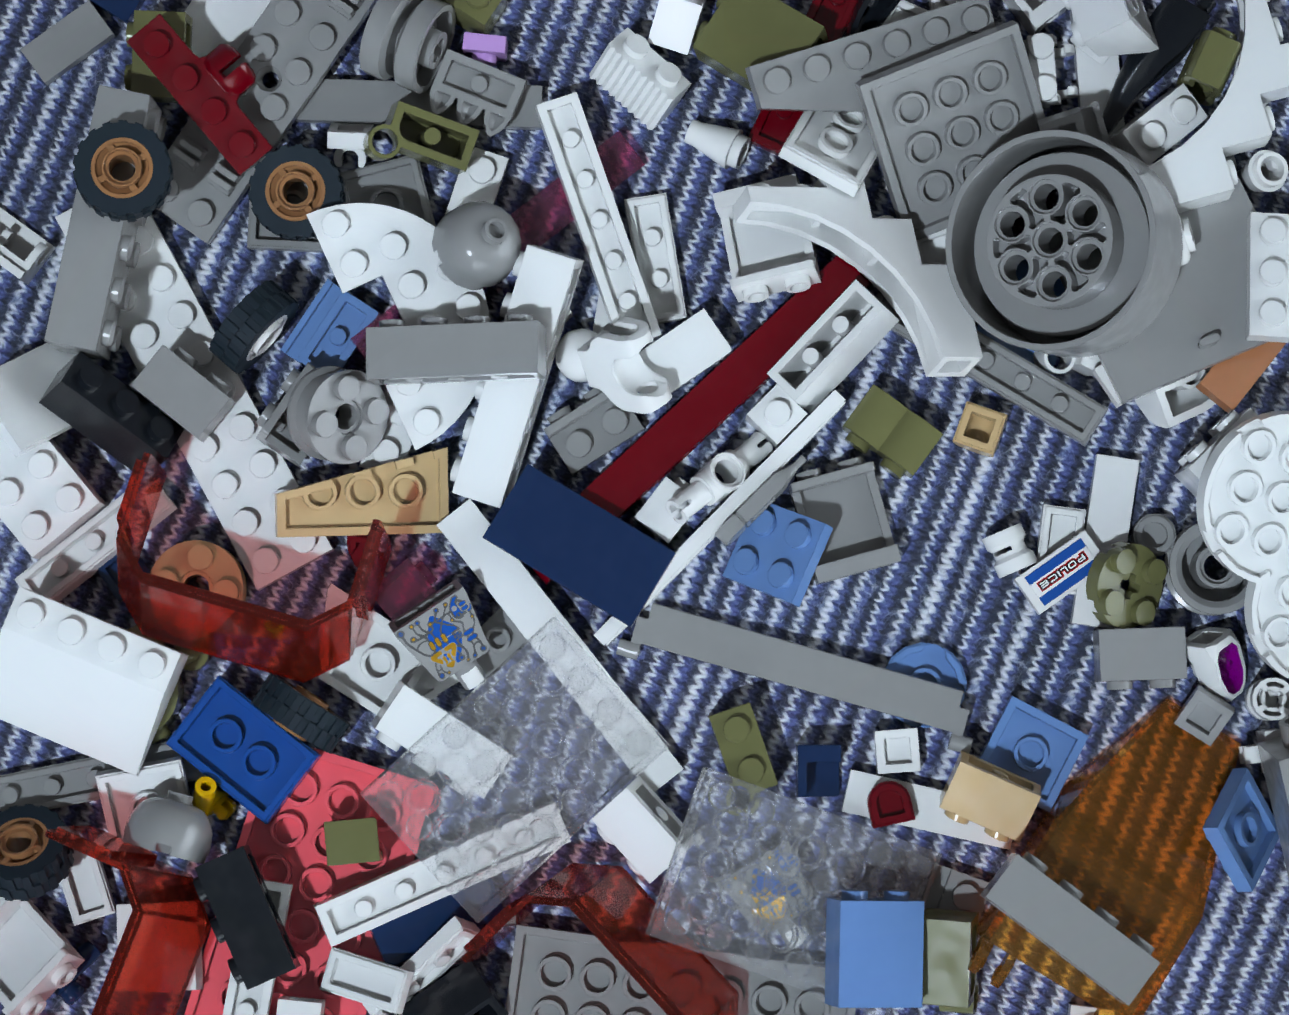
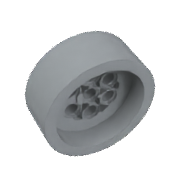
[945,130,1183,358]

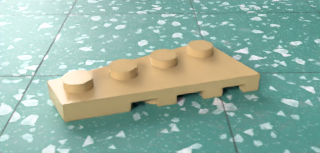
[275,447,449,537]

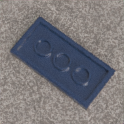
[483,464,676,628]

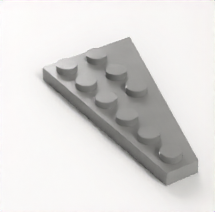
[745,0,996,113]

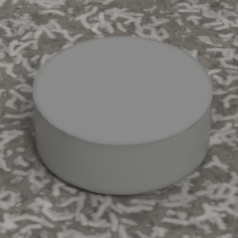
[1131,514,1176,557]

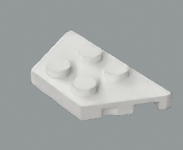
[317,583,459,715]

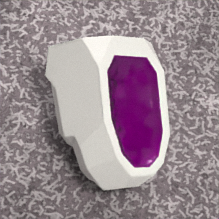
[1186,627,1246,702]

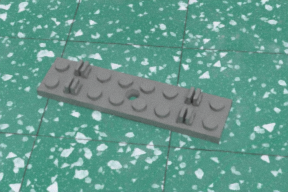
[156,0,378,245]

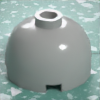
[432,201,522,290]
[122,790,213,864]

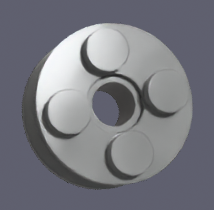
[287,366,389,465]
[1164,523,1248,616]

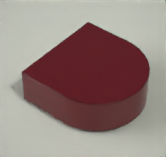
[867,781,915,829]

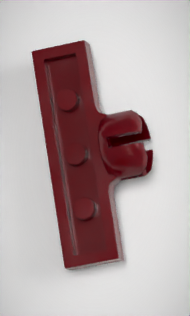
[126,14,274,175]

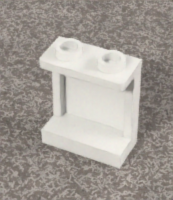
[713,173,821,303]
[0,897,85,1015]

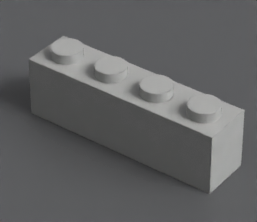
[366,314,547,385]
[980,852,1160,1006]

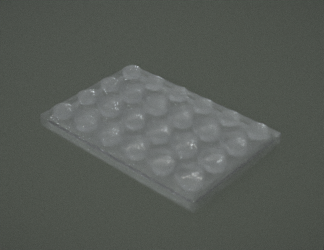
[359,617,670,923]
[645,767,942,1015]

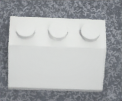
[1062,0,1159,57]

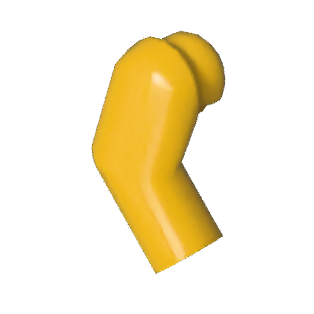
[192,776,236,820]

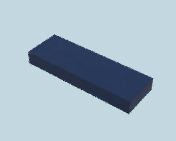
[370,877,506,965]

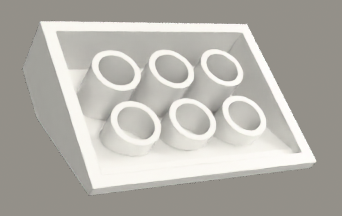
[0,587,189,776]

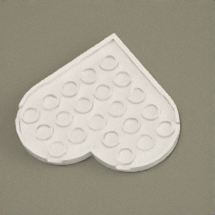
[1196,410,1289,679]

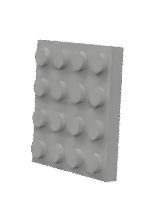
[855,20,1045,240]

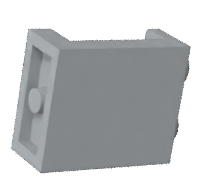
[789,456,902,585]

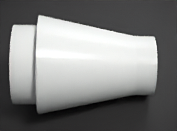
[684,119,751,169]
[1237,150,1288,193]

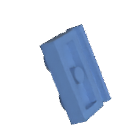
[280,279,380,369]

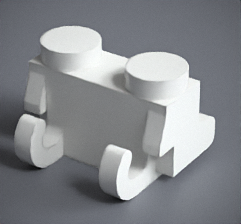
[1023,33,1078,109]

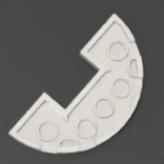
[306,203,489,450]

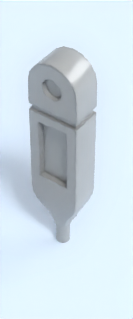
[715,455,807,546]

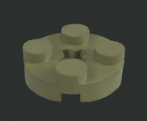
[1086,541,1167,629]

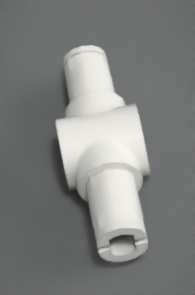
[666,432,773,524]

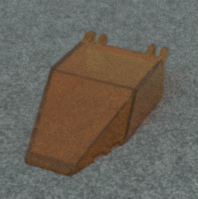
[968,698,1241,1015]

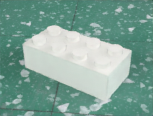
[0,436,108,559]

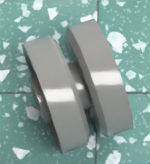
[359,0,456,94]

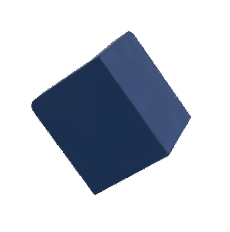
[796,745,841,797]

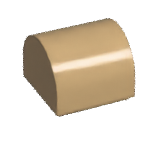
[952,401,1008,457]

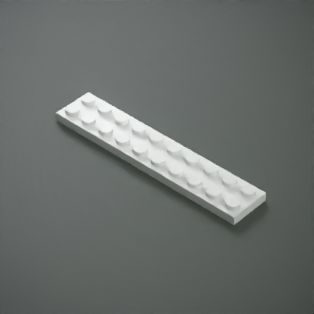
[55,208,334,591]

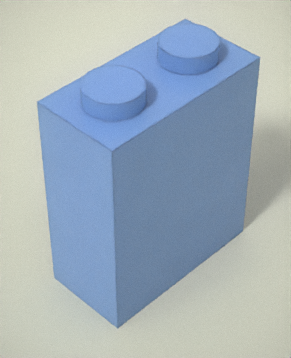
[825,889,924,1008]

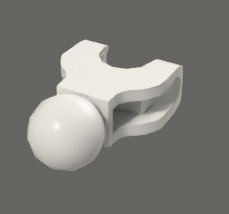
[555,317,672,414]

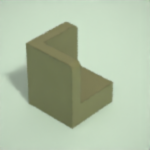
[324,817,383,866]

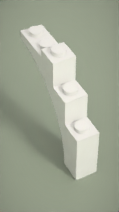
[1147,0,1289,213]
[732,179,983,377]

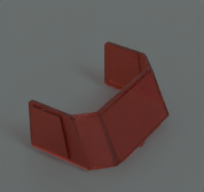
[116,452,392,683]
[45,825,211,1015]
[461,863,738,1015]

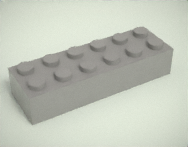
[44,85,167,361]

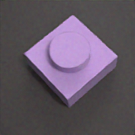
[462,32,508,67]

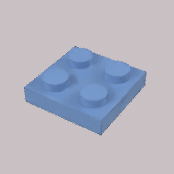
[722,504,833,607]
[979,696,1089,813]
[1202,768,1279,892]

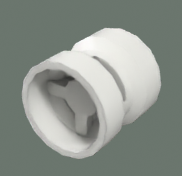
[982,523,1038,579]
[1244,678,1289,721]

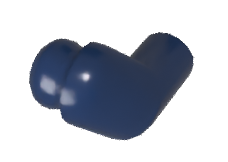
[55,940,101,1005]

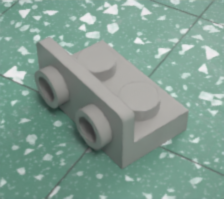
[544,388,644,476]

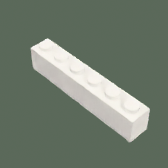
[450,245,584,508]

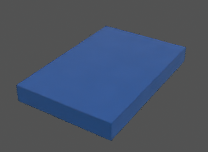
[166,675,322,824]

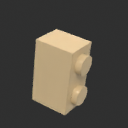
[939,751,1041,843]

